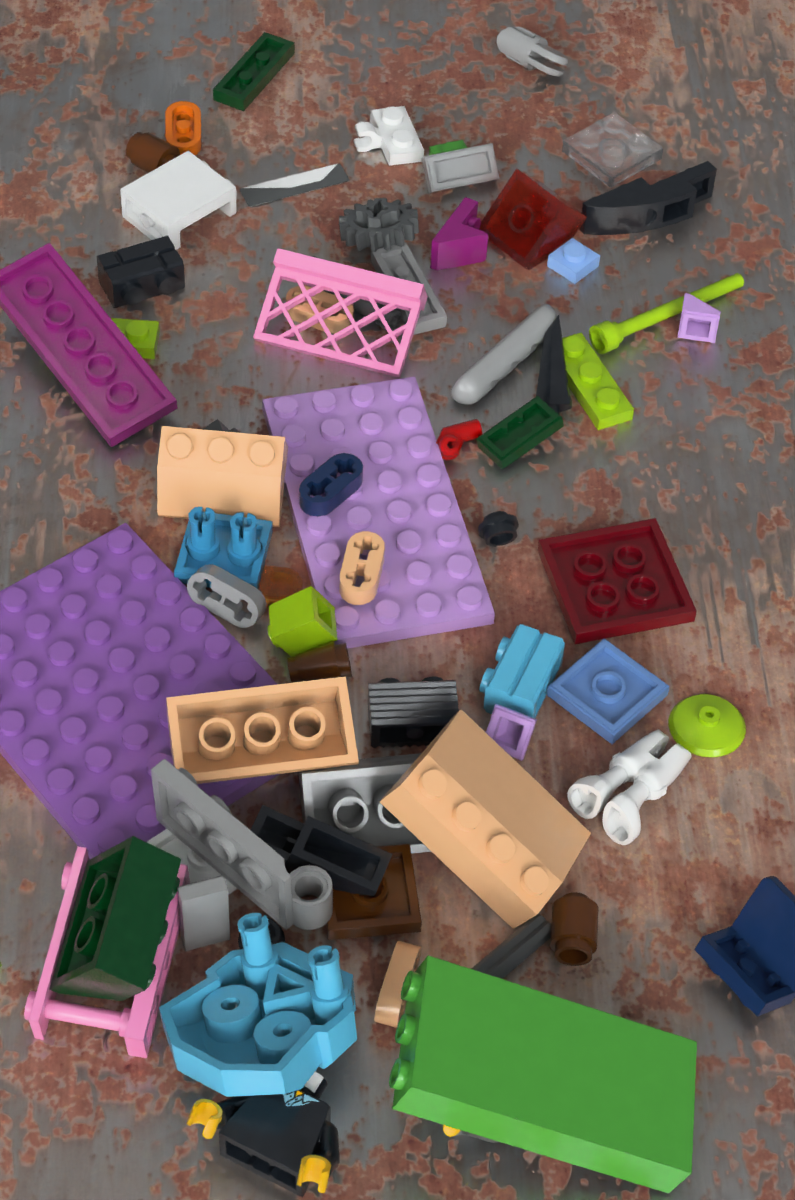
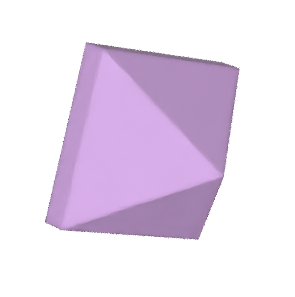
[486,704,537,761]

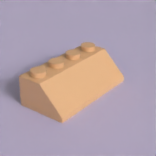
[166,676,359,784]

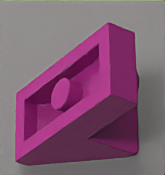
[430,197,488,271]

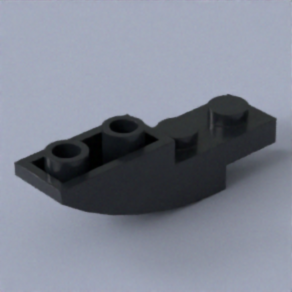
[580,161,717,235]

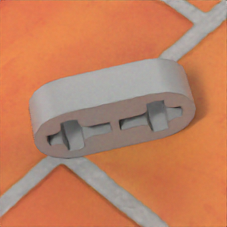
[187,564,267,628]

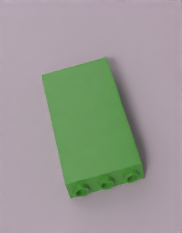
[389,955,697,1194]

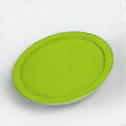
[668,694,746,758]

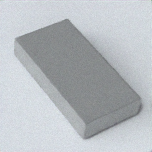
[421,143,500,193]
[177,876,230,951]

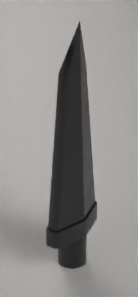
[536,315,572,415]

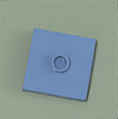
[547,638,670,744]

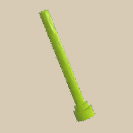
[589,273,744,354]

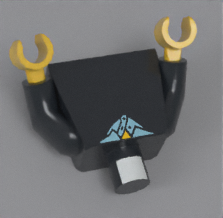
[186,1071,340,1198]

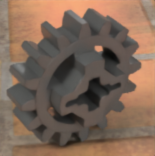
[339,198,419,252]

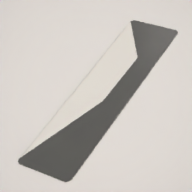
[240,164,350,207]

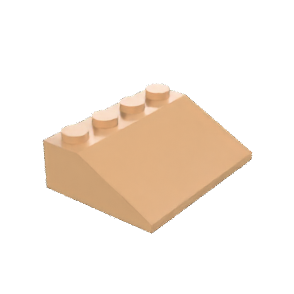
[380,709,591,929]

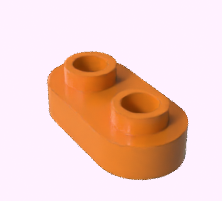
[165,101,202,156]

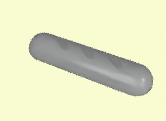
[451,304,557,405]

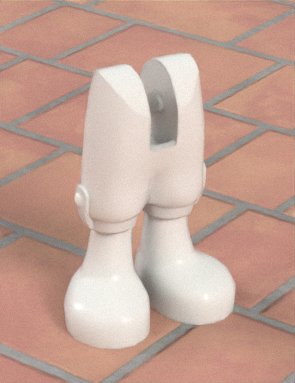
[567,729,692,845]

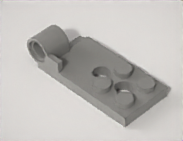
[151,758,333,930]

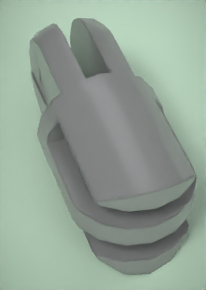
[496,26,568,77]

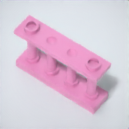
[24,846,190,1058]

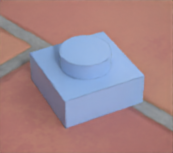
[547,238,600,284]

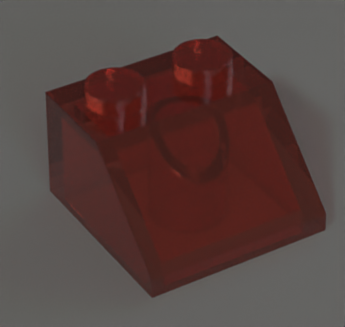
[479,169,587,270]

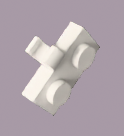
[354,106,424,166]

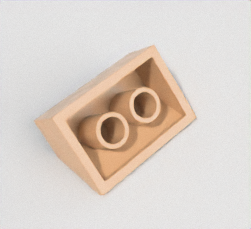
[157,426,288,527]

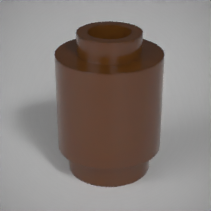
[126,132,180,173]
[550,892,599,966]

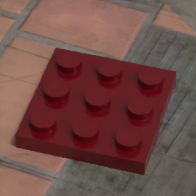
[537,518,697,644]

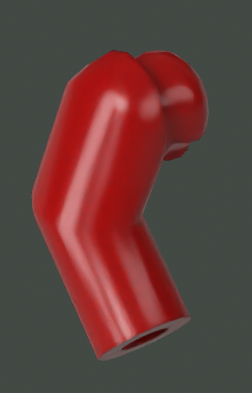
[436,419,482,460]

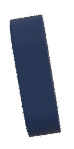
[299,453,363,517]

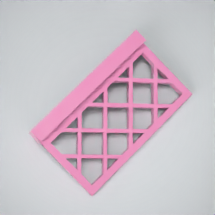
[253,248,428,378]

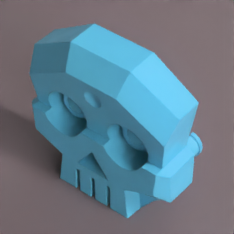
[159,913,357,1097]

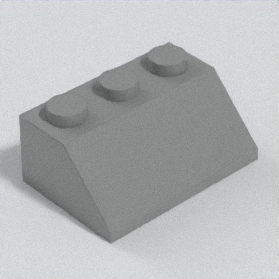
[298,753,431,854]

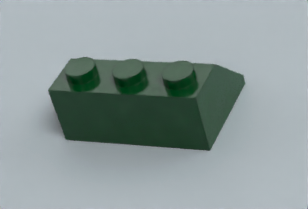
[49,836,181,1001]

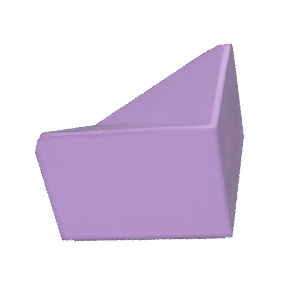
[677,293,721,343]

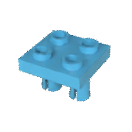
[174,507,273,589]

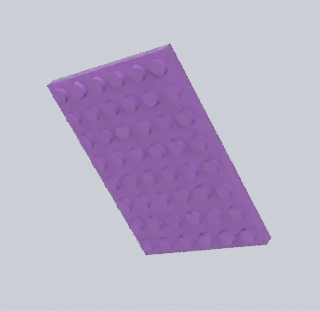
[0,523,279,860]

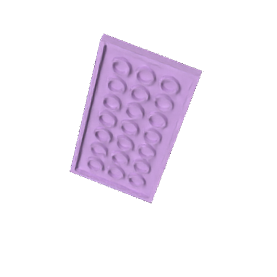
[262,376,495,649]

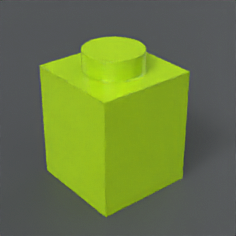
[267,586,338,657]

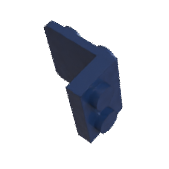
[694,876,795,1017]

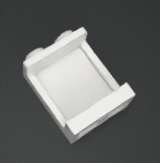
[120,151,237,250]

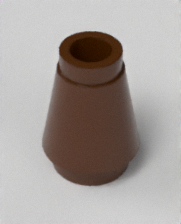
[287,641,352,683]

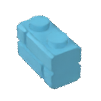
[479,624,565,718]

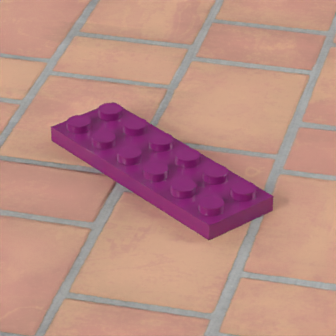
[0,243,178,447]

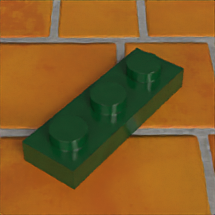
[213,32,295,111]

